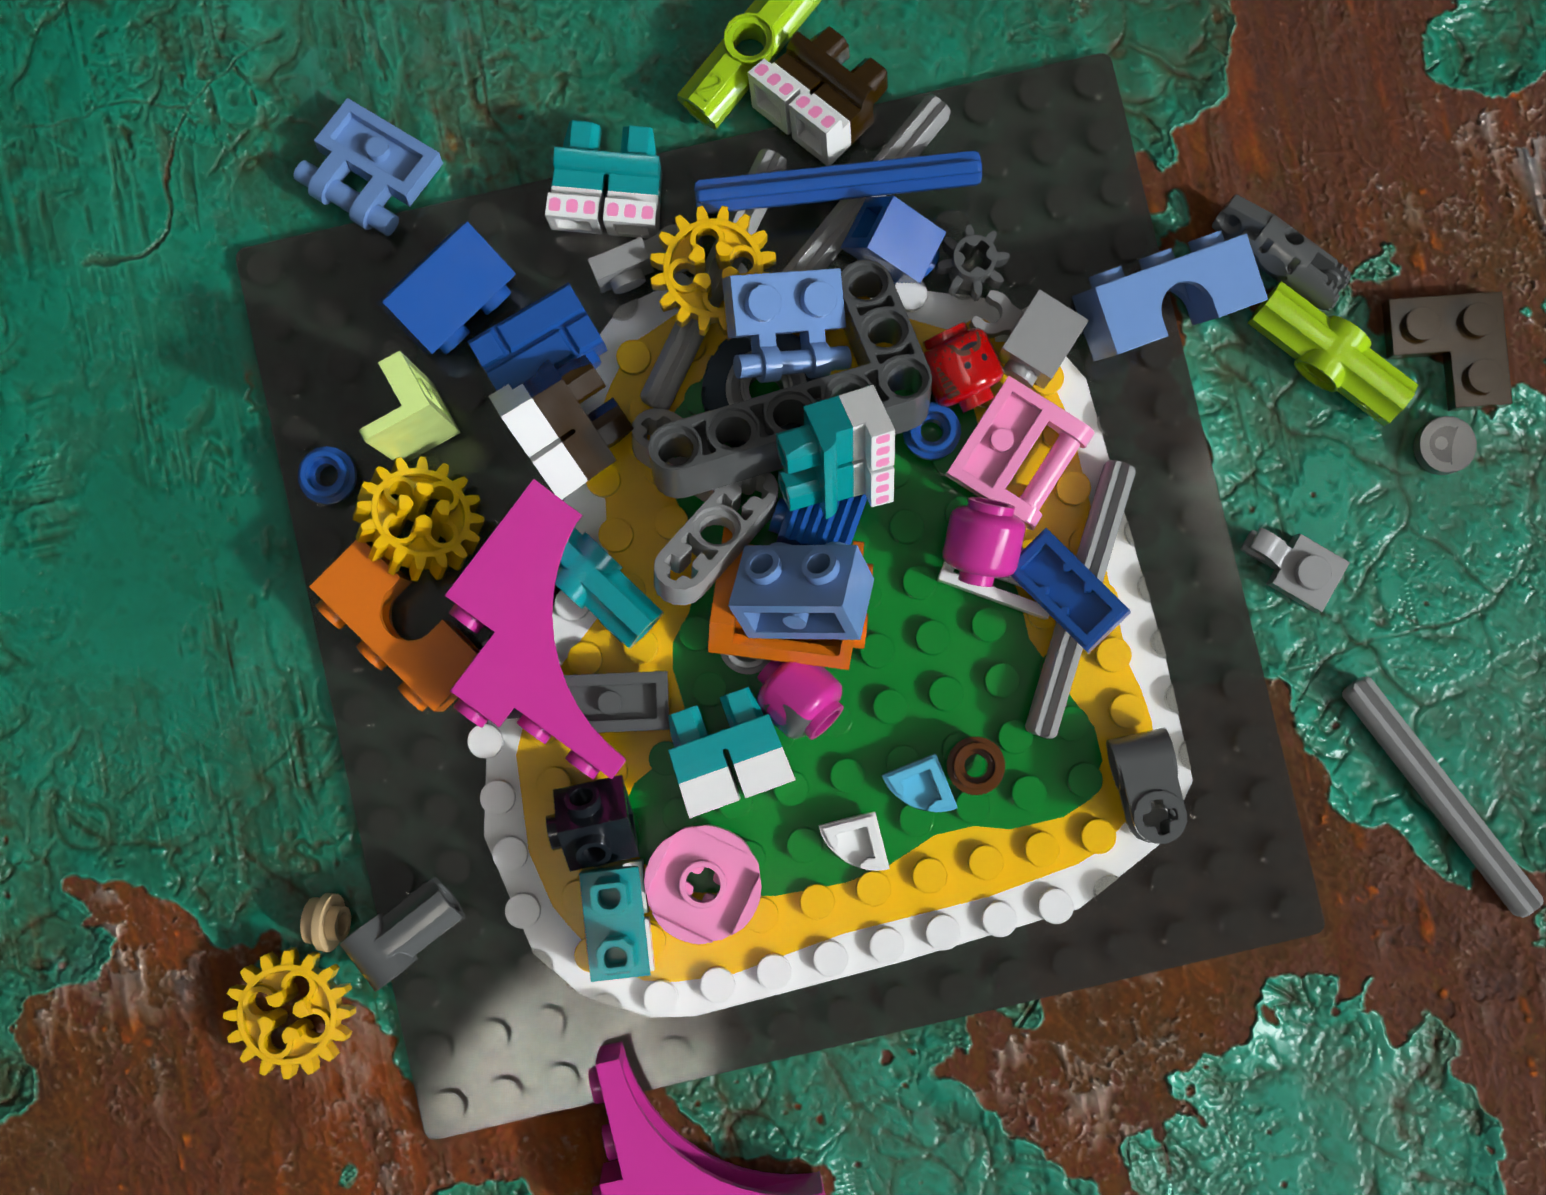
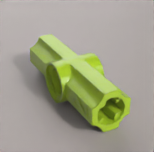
[677,0,821,130]
[1248,281,1419,426]

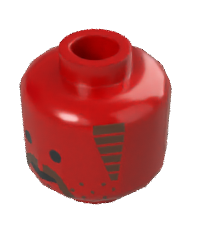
[923,322,1004,413]

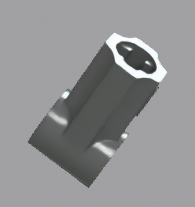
[340,877,466,992]

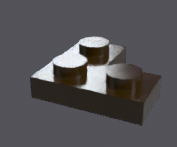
[1382,291,1513,411]

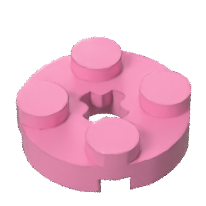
[644,824,762,944]

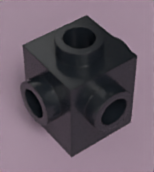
[546,775,639,872]

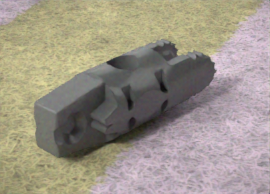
[1212,194,1351,311]

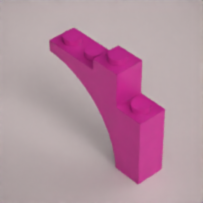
[445,479,626,780]
[588,1041,825,1195]

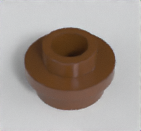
[946,737,1005,795]

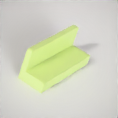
[359,351,461,463]

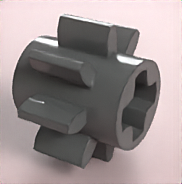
[936,224,1010,301]

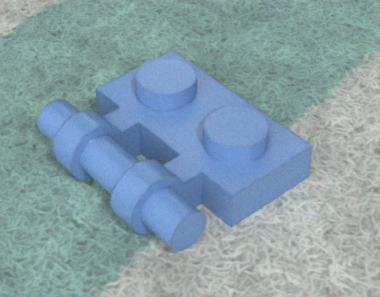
[293,98,443,236]
[722,268,852,383]

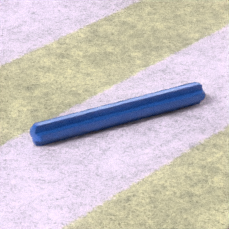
[694,150,982,214]

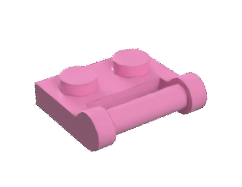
[945,376,1095,530]

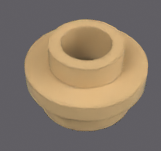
[300,893,351,952]

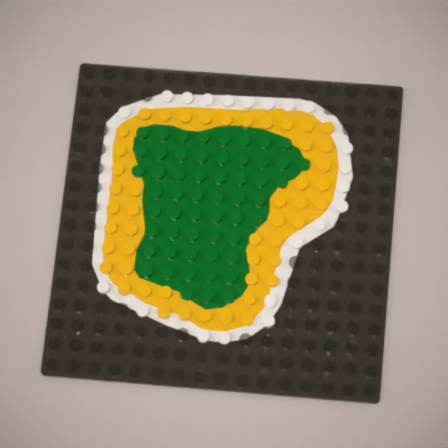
[236,53,1325,1140]

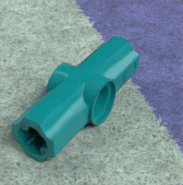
[555,527,664,649]

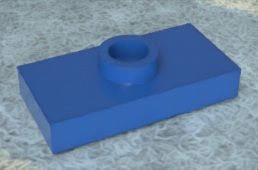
[1011,528,1131,654]

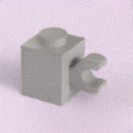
[969,289,1089,389]

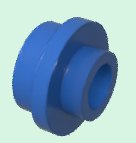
[903,402,961,460]
[298,446,357,505]

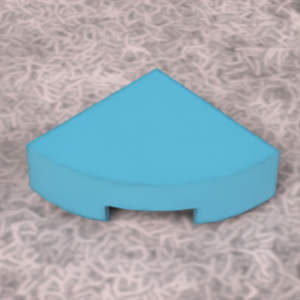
[881,753,958,812]

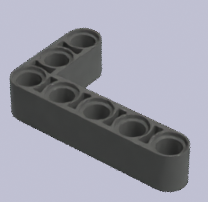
[648,260,932,499]

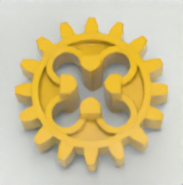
[650,206,776,336]
[352,456,484,581]
[223,947,356,1079]

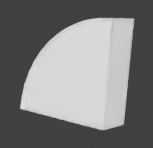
[818,811,890,871]

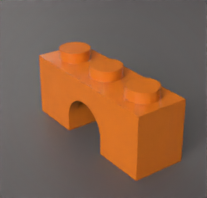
[309,539,480,712]

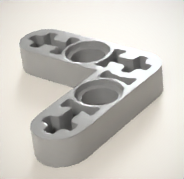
[632,408,778,605]

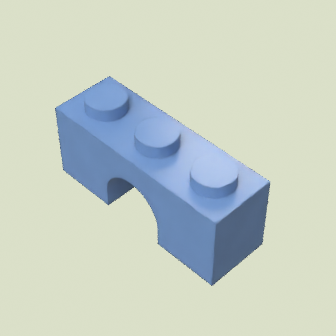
[1072,230,1268,361]

